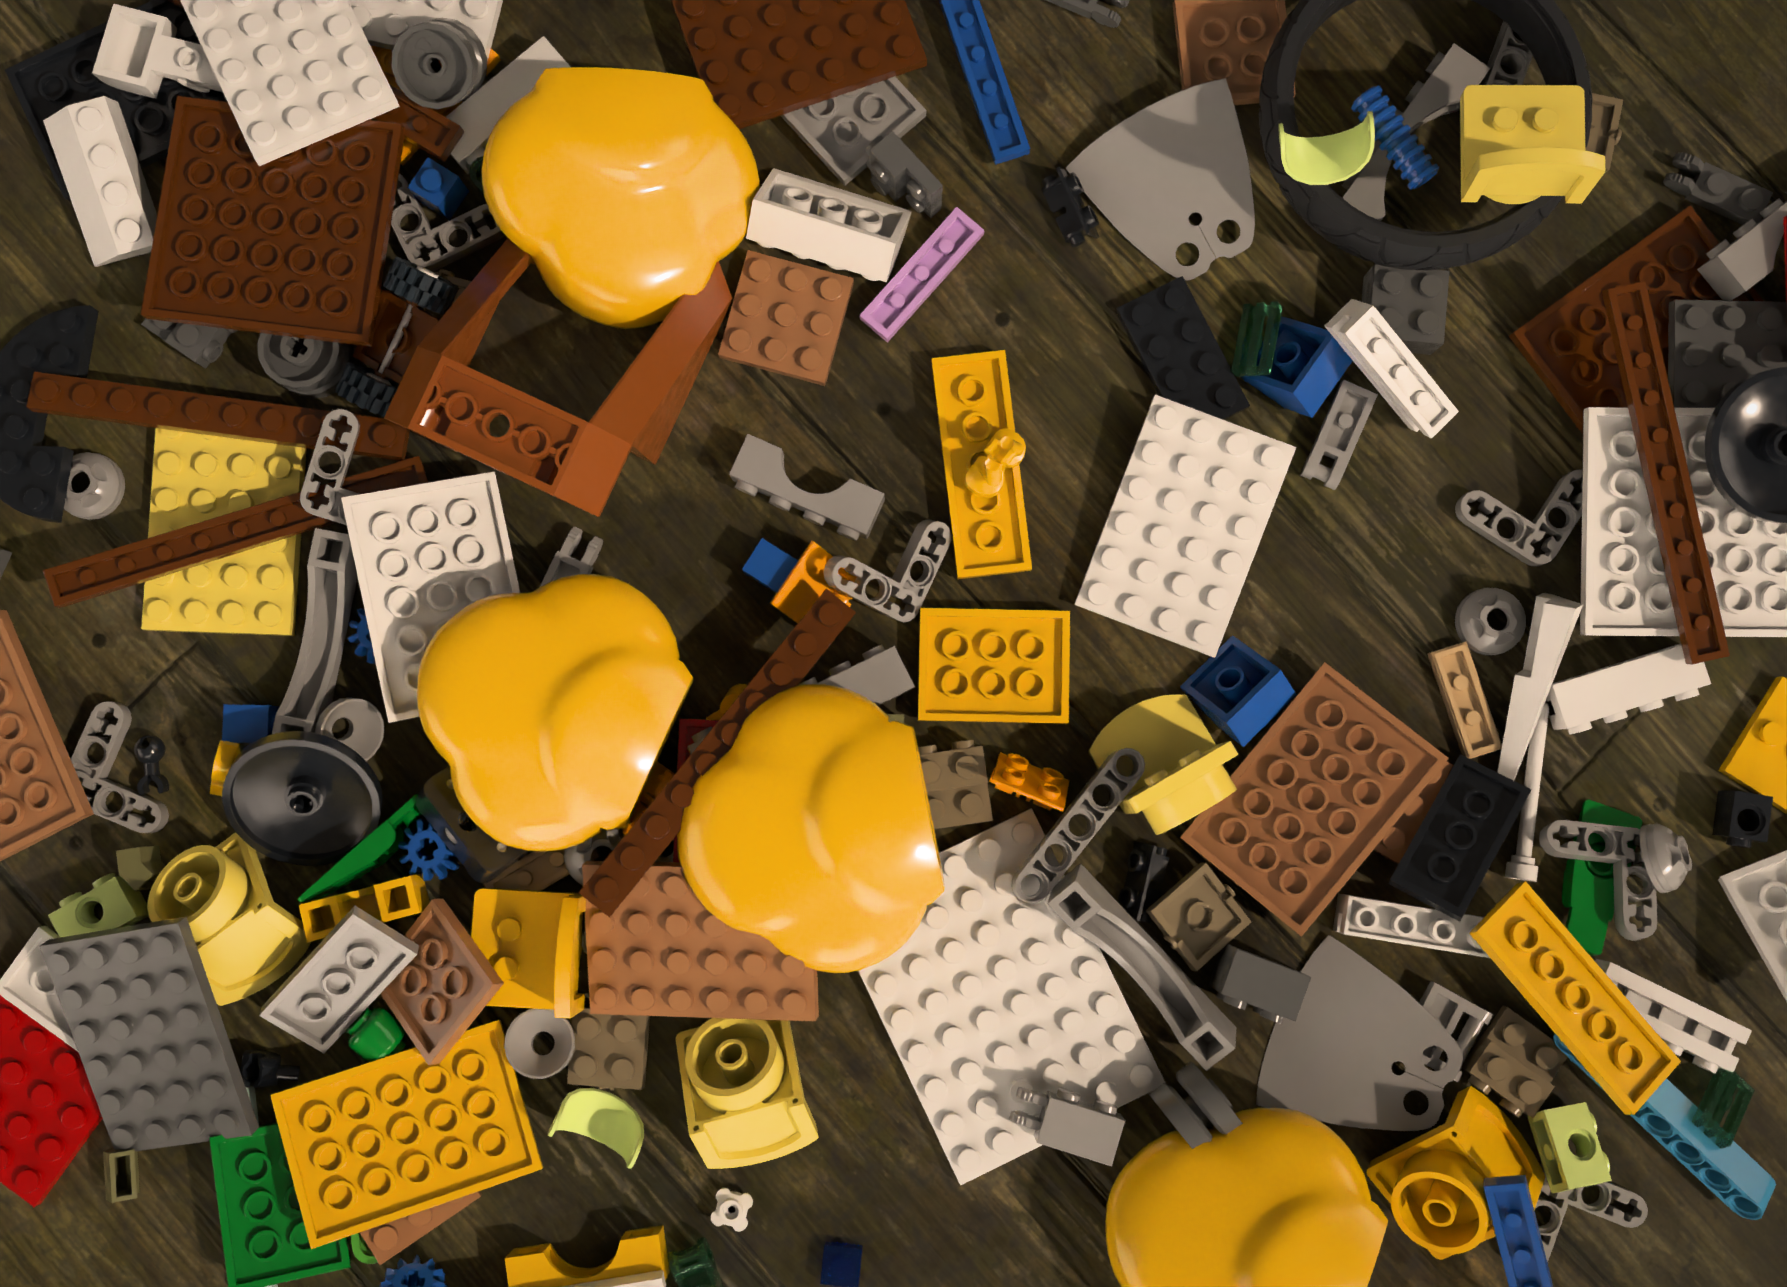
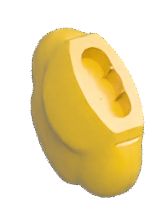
[481,67,760,329]
[417,574,693,851]
[677,684,945,973]
[1105,1108,1388,1287]

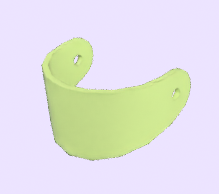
[1278,111,1375,185]
[548,1088,644,1169]

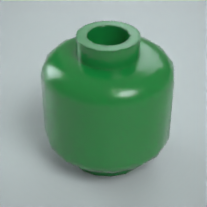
[346,1007,406,1063]

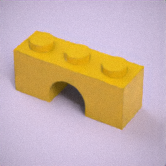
[299,873,430,943]

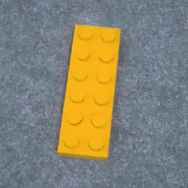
[931,350,1032,579]
[1469,881,1681,1115]

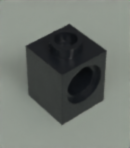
[1712,790,1773,848]

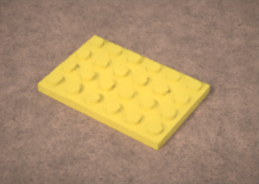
[141,428,307,636]

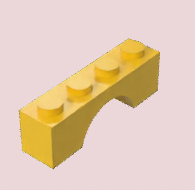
[505,1225,670,1287]

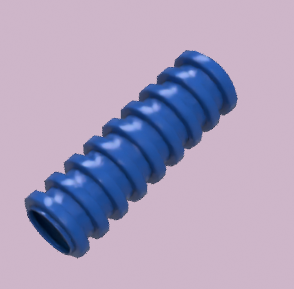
[1351,86,1439,190]

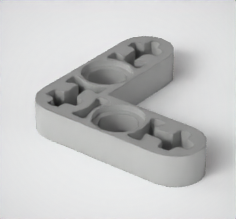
[391,174,505,271]
[300,409,360,525]
[1455,470,1583,566]
[823,519,951,622]
[71,701,169,833]
[1539,820,1657,941]
[1535,1163,1648,1262]

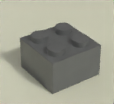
[1361,264,1450,355]
[1208,944,1311,1024]

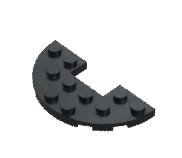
[0,305,99,523]

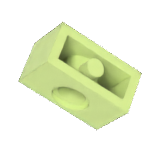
[48,873,149,938]
[1527,1102,1612,1194]

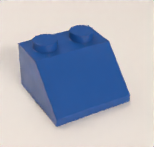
[1239,316,1353,418]
[1180,636,1297,747]

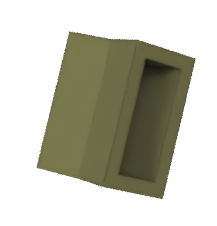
[116,845,166,891]
[103,1147,140,1203]

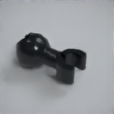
[134,735,169,795]

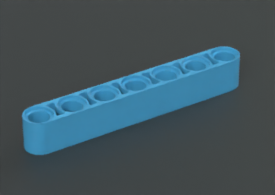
[1553,1034,1776,1220]

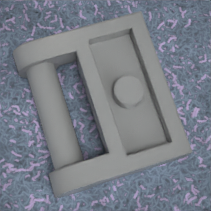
[1419,981,1493,1082]

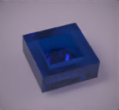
[820,1241,863,1287]

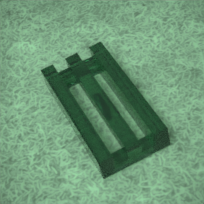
[1231,301,1283,377]
[1692,1068,1755,1149]

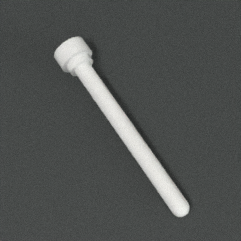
[1505,702,1549,882]

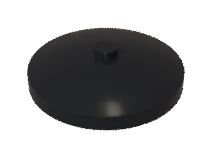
[1705,367,1787,523]
[222,731,383,866]

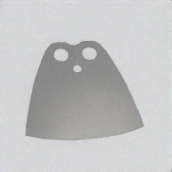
[1066,78,1255,280]
[1256,935,1463,1131]

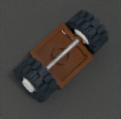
[335,257,459,417]

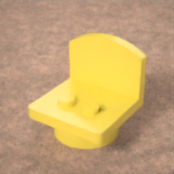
[1460,85,1605,204]
[1088,695,1239,835]
[147,832,312,1006]
[676,1018,819,1169]

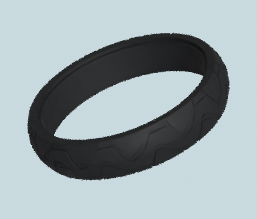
[1259,0,1592,271]

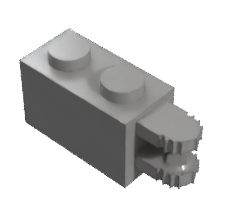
[1009,1087,1125,1166]

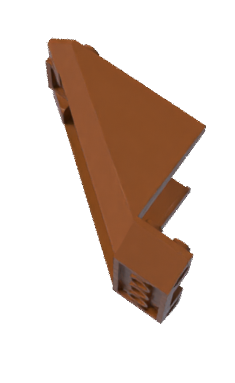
[384,239,733,517]

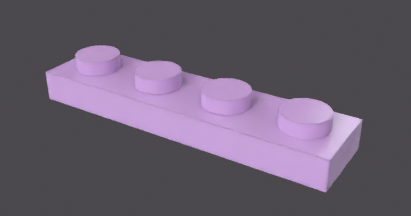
[860,207,984,343]

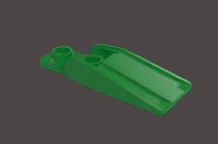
[297,794,422,903]
[1562,800,1642,956]

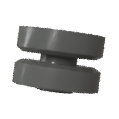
[392,18,487,109]
[257,333,355,399]
[1149,1061,1243,1149]

